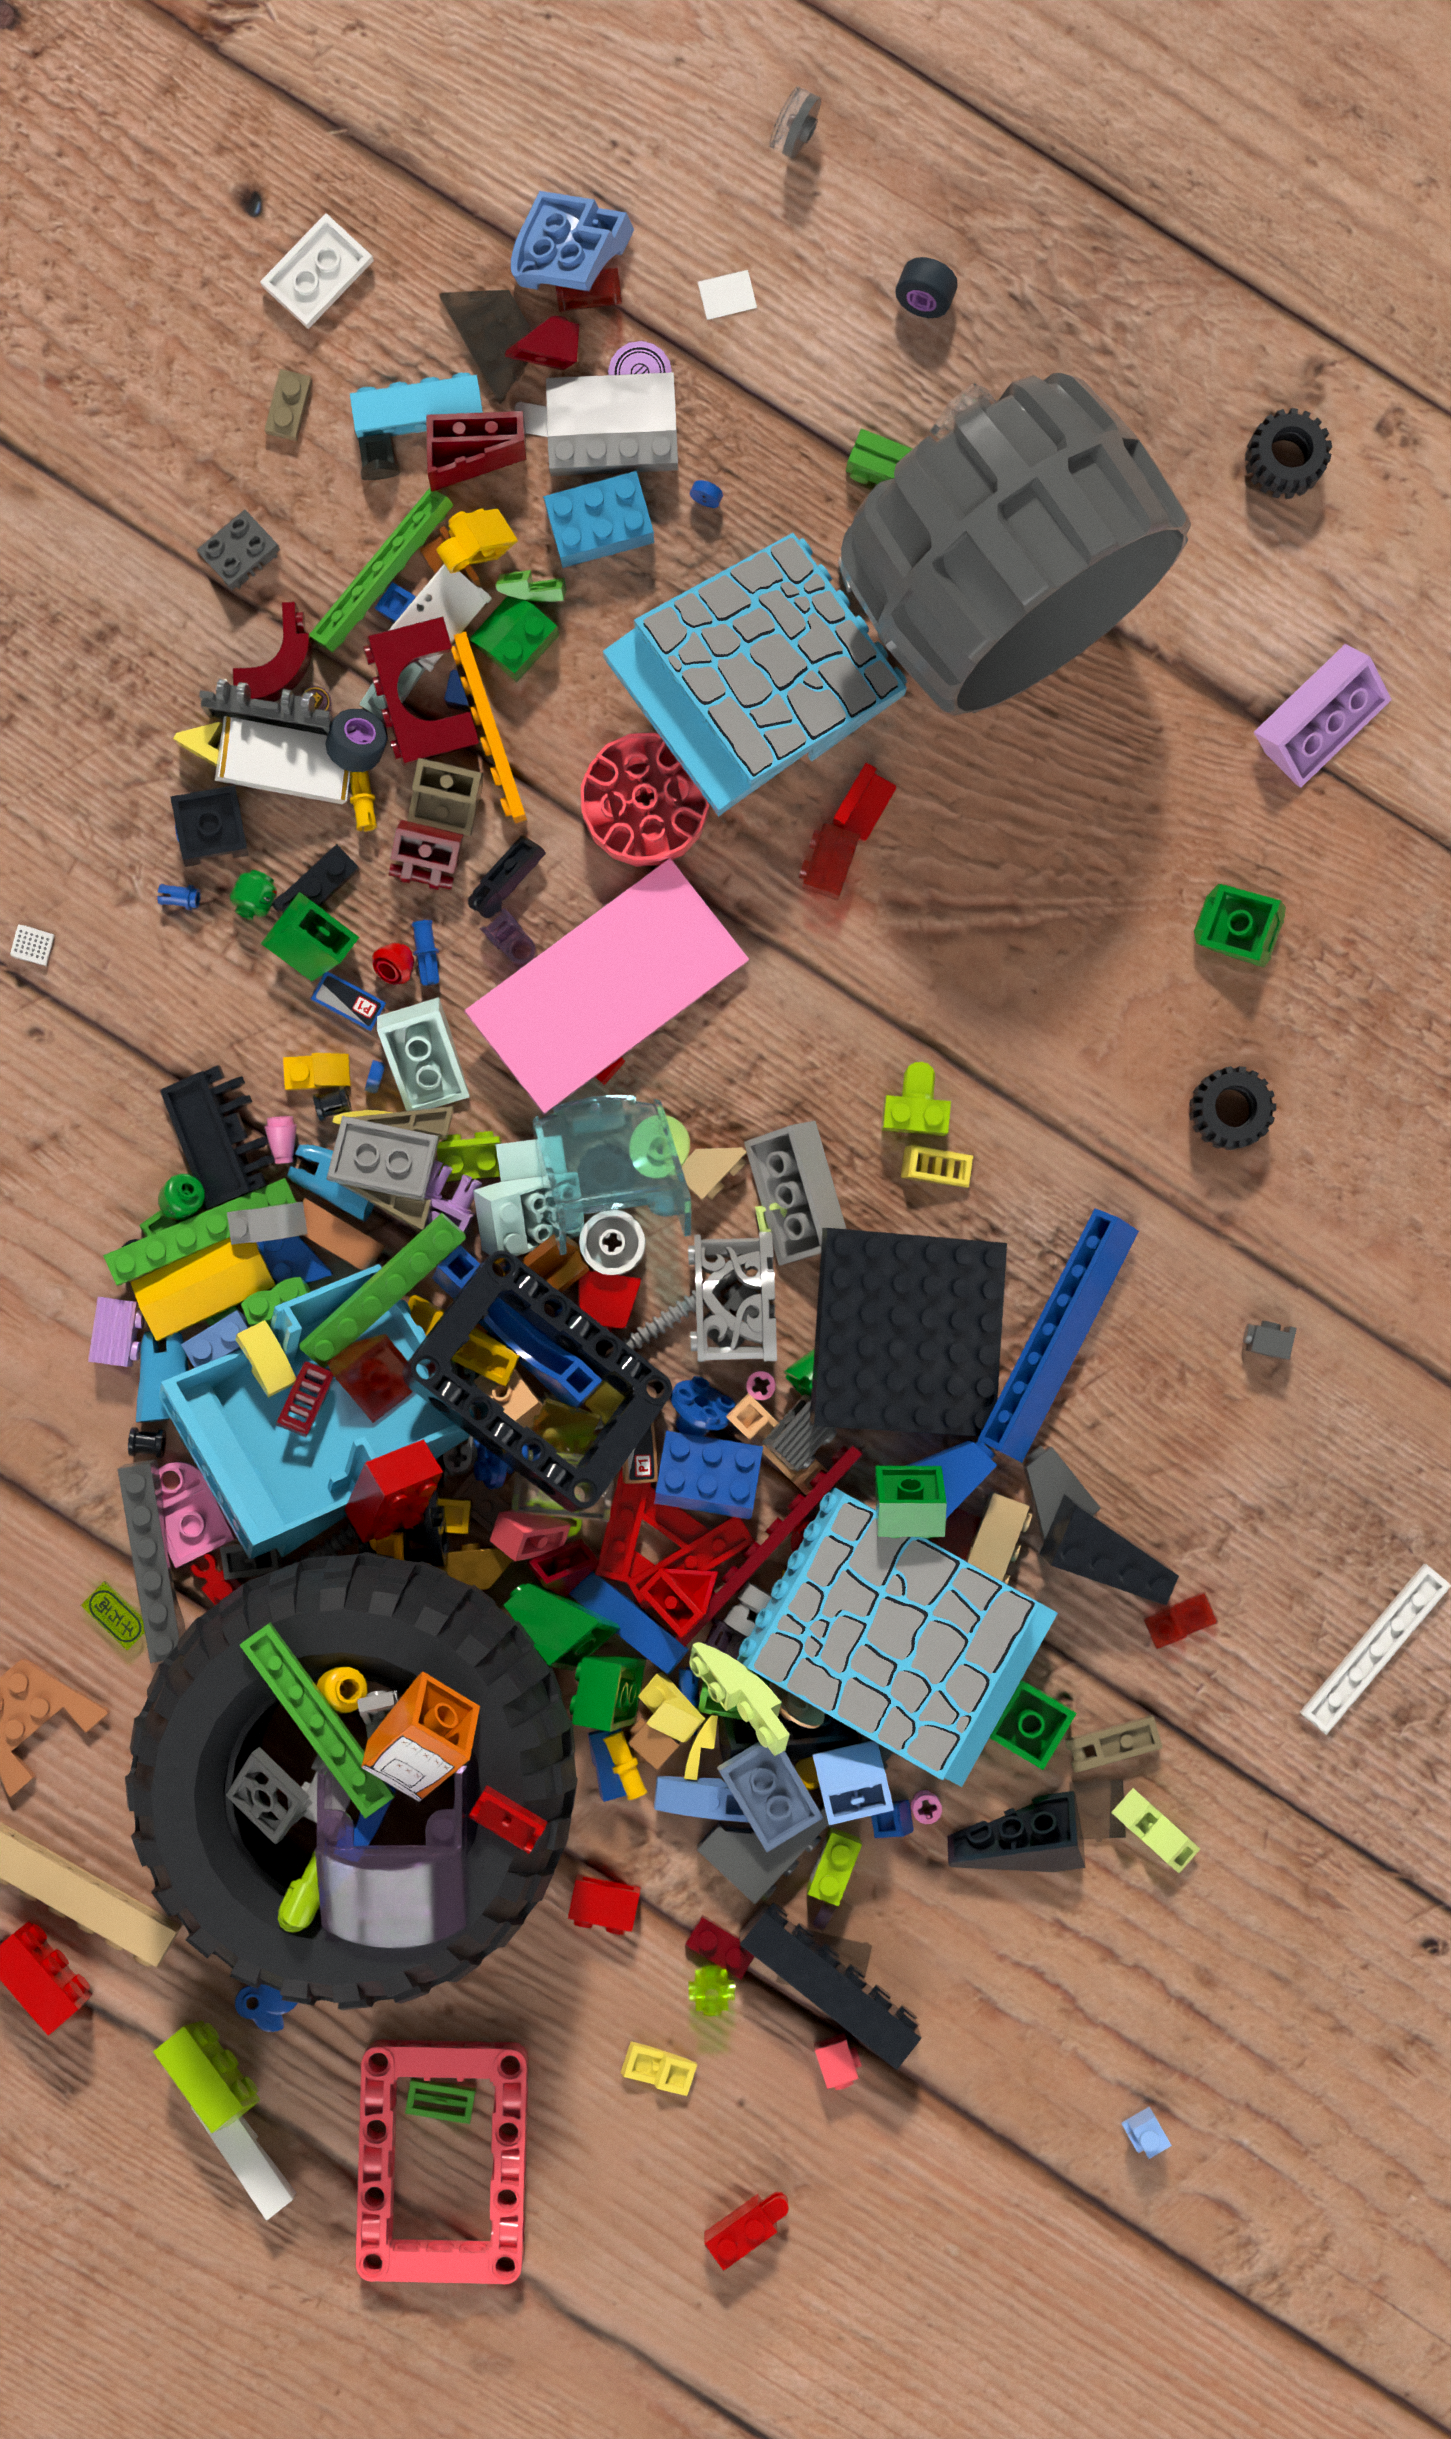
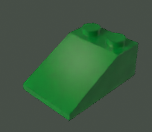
[570,1656,646,1732]

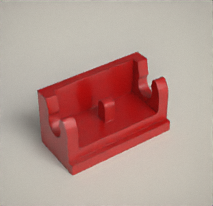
[468,1785,547,1854]

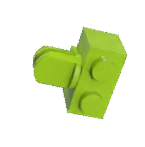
[881,1062,951,1136]

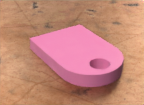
[159,1462,236,1568]

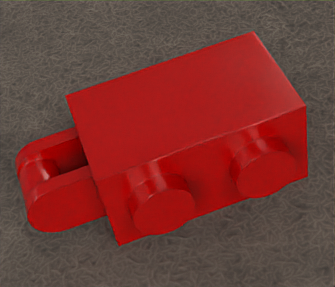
[704,2192,789,2271]

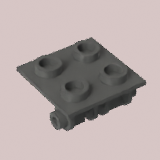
[197,510,280,591]

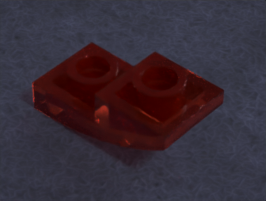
[1143,1591,1218,1649]

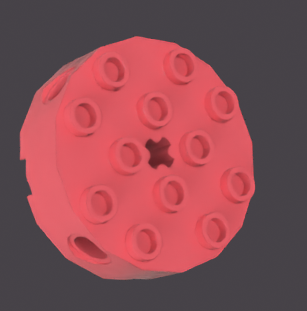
[581,733,709,867]

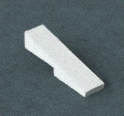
[191,2106,296,2221]

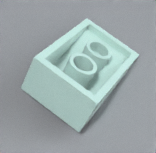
[377,997,470,1111]

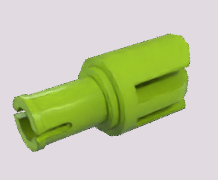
[278,1851,333,1933]

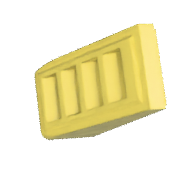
[901,1145,973,1188]

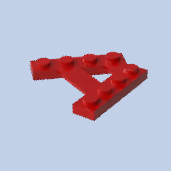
[595,1466,755,1610]

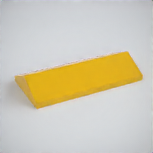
[131,1238,276,1341]

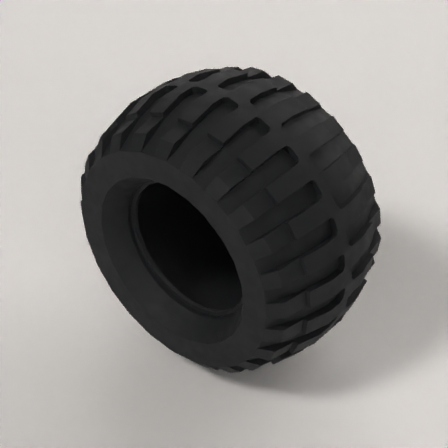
[125,1552,578,2010]

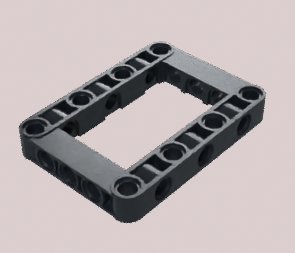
[402,1250,672,1513]

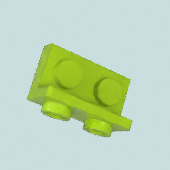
[437,1131,502,1182]

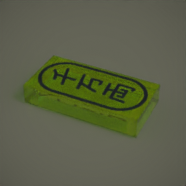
[80,1581,145,1651]

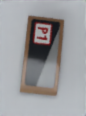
[623,1421,658,1484]

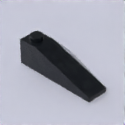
[947,1791,1086,1872]

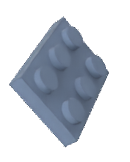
[717,1742,823,1852]

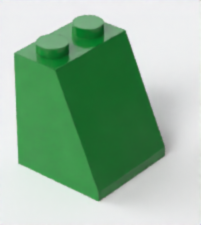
[504,1583,621,1671]

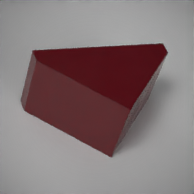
[527,1539,599,1597]

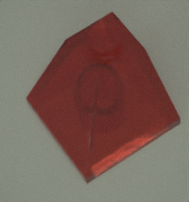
[327,1334,421,1423]

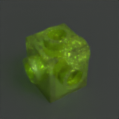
[688,1965,735,2016]

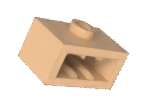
[474,1368,549,1429]

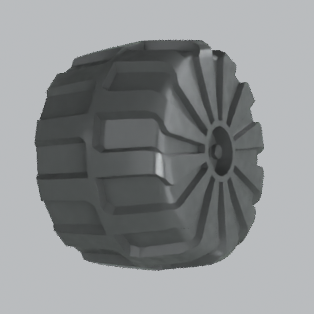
[841,373,1191,716]

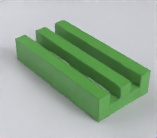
[405,2078,476,2124]

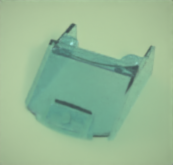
[533,1095,691,1255]

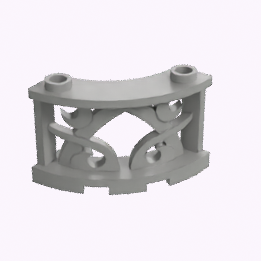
[688,1232,777,1362]

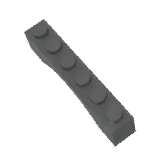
[117,1459,186,1663]

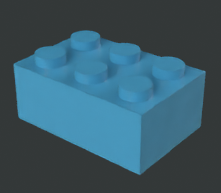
[543,471,654,568]

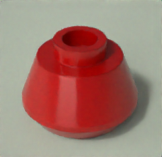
[372,943,414,985]

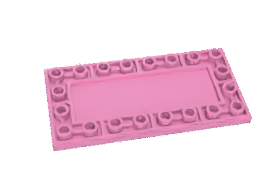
[464,858,749,1115]

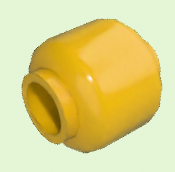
[317,1667,368,1714]

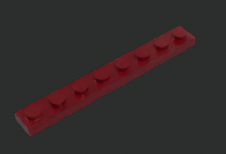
[676,1444,863,1647]

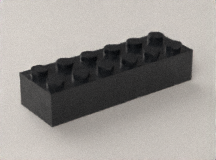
[739,1901,922,2070]

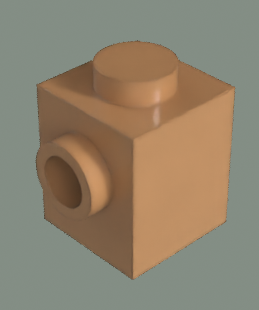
[628,1715,680,1770]

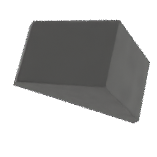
[220,1544,282,1580]

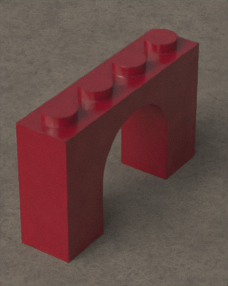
[363,616,479,766]

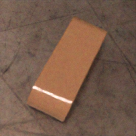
[303,1198,385,1271]

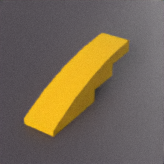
[408,1295,520,1386]

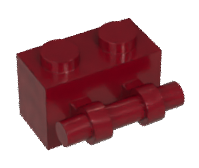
[388,820,464,890]

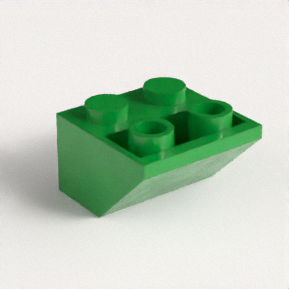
[260,892,360,981]

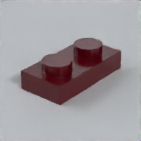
[685,1914,755,1980]

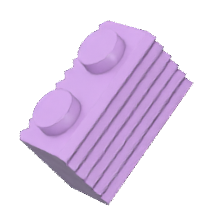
[88,1297,145,1367]

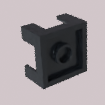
[170,785,249,867]

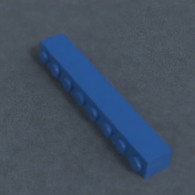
[978,1208,1139,1463]

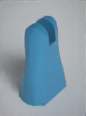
[287,1144,374,1222]
[136,1331,189,1423]

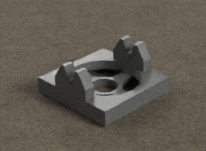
[226,1747,313,1844]

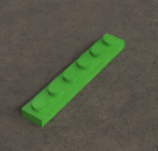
[310,488,454,653]
[103,1178,296,1286]
[299,1213,466,1369]
[240,1622,396,1819]

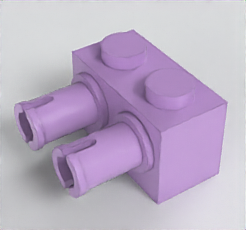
[425,1160,482,1233]

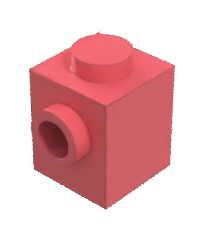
[814,2033,862,2090]

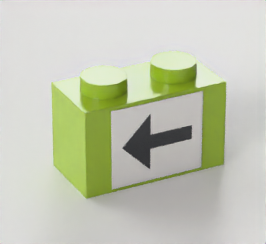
[806,1827,862,1906]

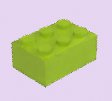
[153,2020,260,2133]

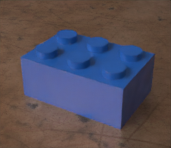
[654,1431,763,1519]

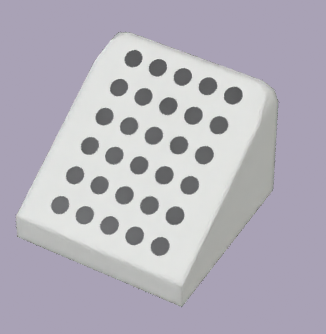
[10,924,55,966]

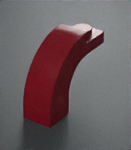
[233,602,313,702]

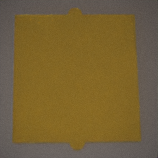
[531,1398,600,1457]

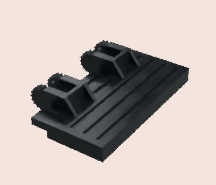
[160,1065,275,1210]

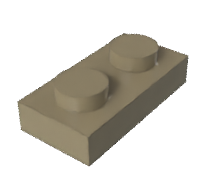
[264,369,313,441]

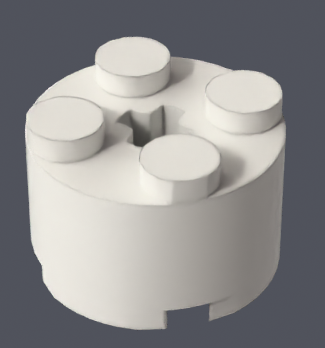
[579,1209,646,1275]

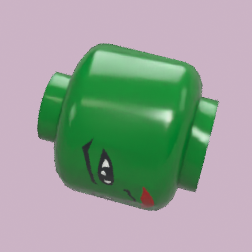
[229,869,278,920]
[158,1174,205,1221]

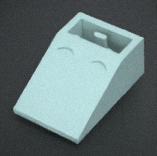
[473,1172,584,1256]

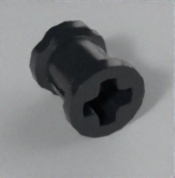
[313,1085,352,1122]
[128,1427,166,1458]

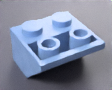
[812,1740,894,1825]

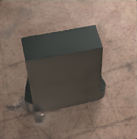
[358,433,400,481]

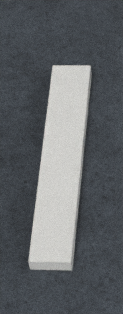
[1300,1564,1451,1735]

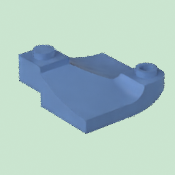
[511,191,634,291]

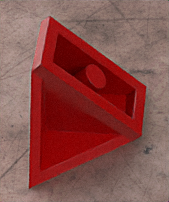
[639,1568,718,1638]

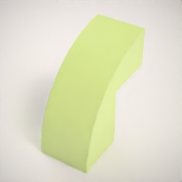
[1111,1788,1200,1873]

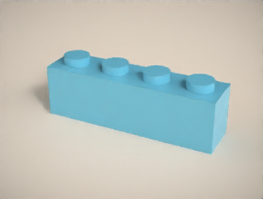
[350,373,483,438]

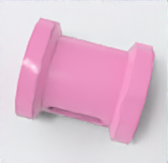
[746,1371,776,1400]
[911,1790,942,1824]

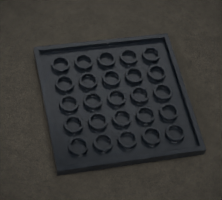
[809,1228,1007,1436]

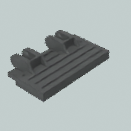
[199,679,333,736]

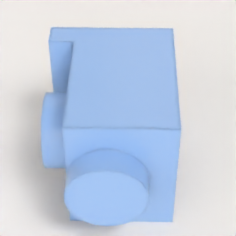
[1121,2107,1172,2159]

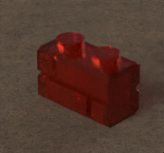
[798,823,860,900]

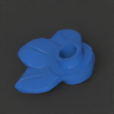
[235,1984,298,2032]

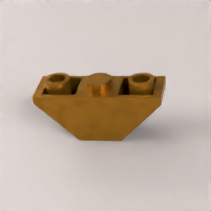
[428,1543,513,1590]

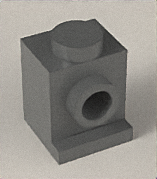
[1243,1321,1297,1360]

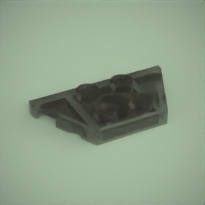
[439,290,532,404]

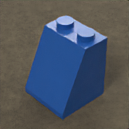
[905,1441,997,1518]

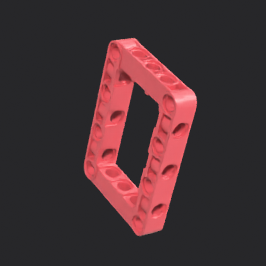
[356,2039,529,2285]

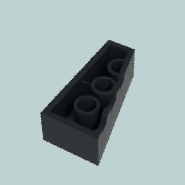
[1039,1494,1179,1606]

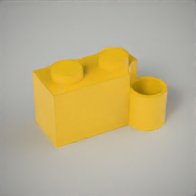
[436,508,518,573]

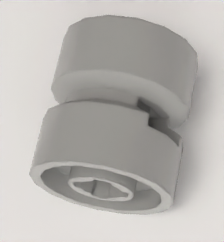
[724,1581,772,1637]

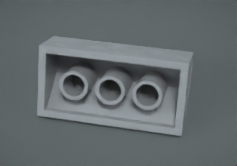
[744,1121,846,1266]

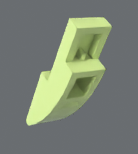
[689,1642,790,1756]

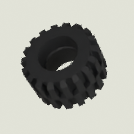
[1245,408,1332,499]
[1189,1066,1276,1150]

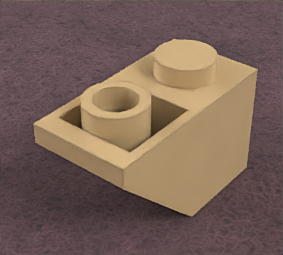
[674,1147,747,1201]

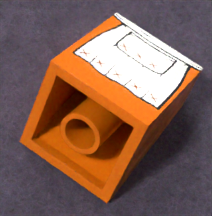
[361,1672,480,1801]

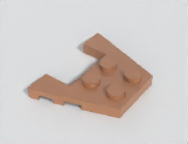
[0,1658,110,1797]

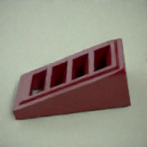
[276,1361,335,1438]

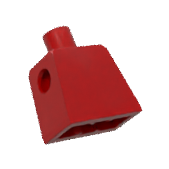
[579,1271,642,1345]

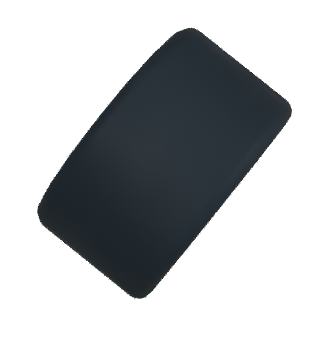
[895,257,958,319]
[325,709,388,772]

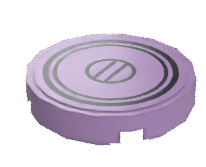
[608,341,672,375]

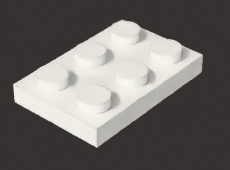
[260,214,374,329]

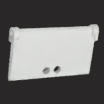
[388,564,492,672]

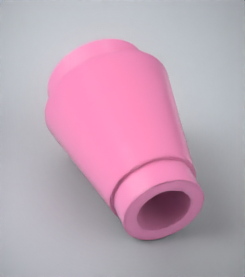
[264,1116,297,1164]

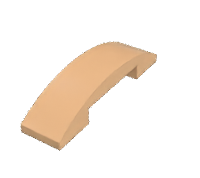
[726,1393,838,1495]

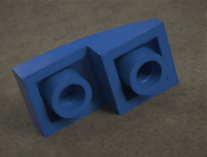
[588,1728,627,1802]

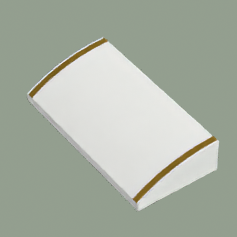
[215,716,350,804]

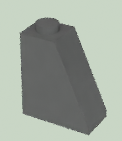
[1023,1446,1101,1543]

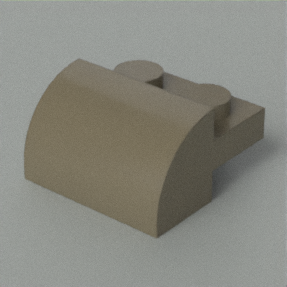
[407,758,483,836]

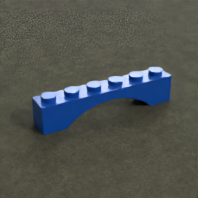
[432,1245,602,1413]

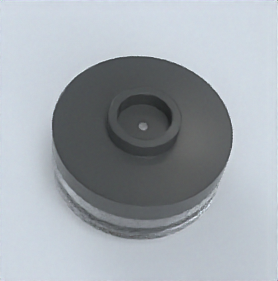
[769,86,822,159]

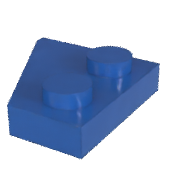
[257,1236,333,1290]

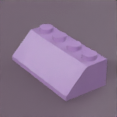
[1254,644,1392,787]

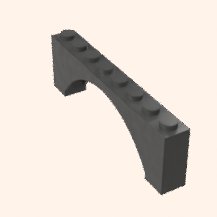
[697,1734,898,1904]

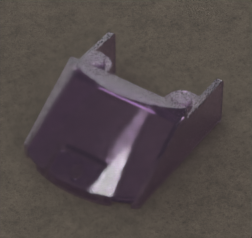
[315,1766,467,1948]

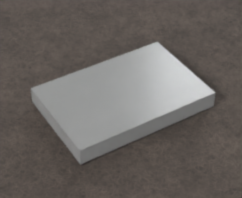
[327,1116,439,1201]

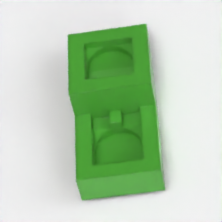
[496,570,567,602]

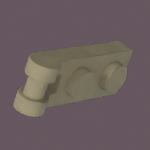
[1065,1715,1163,1772]

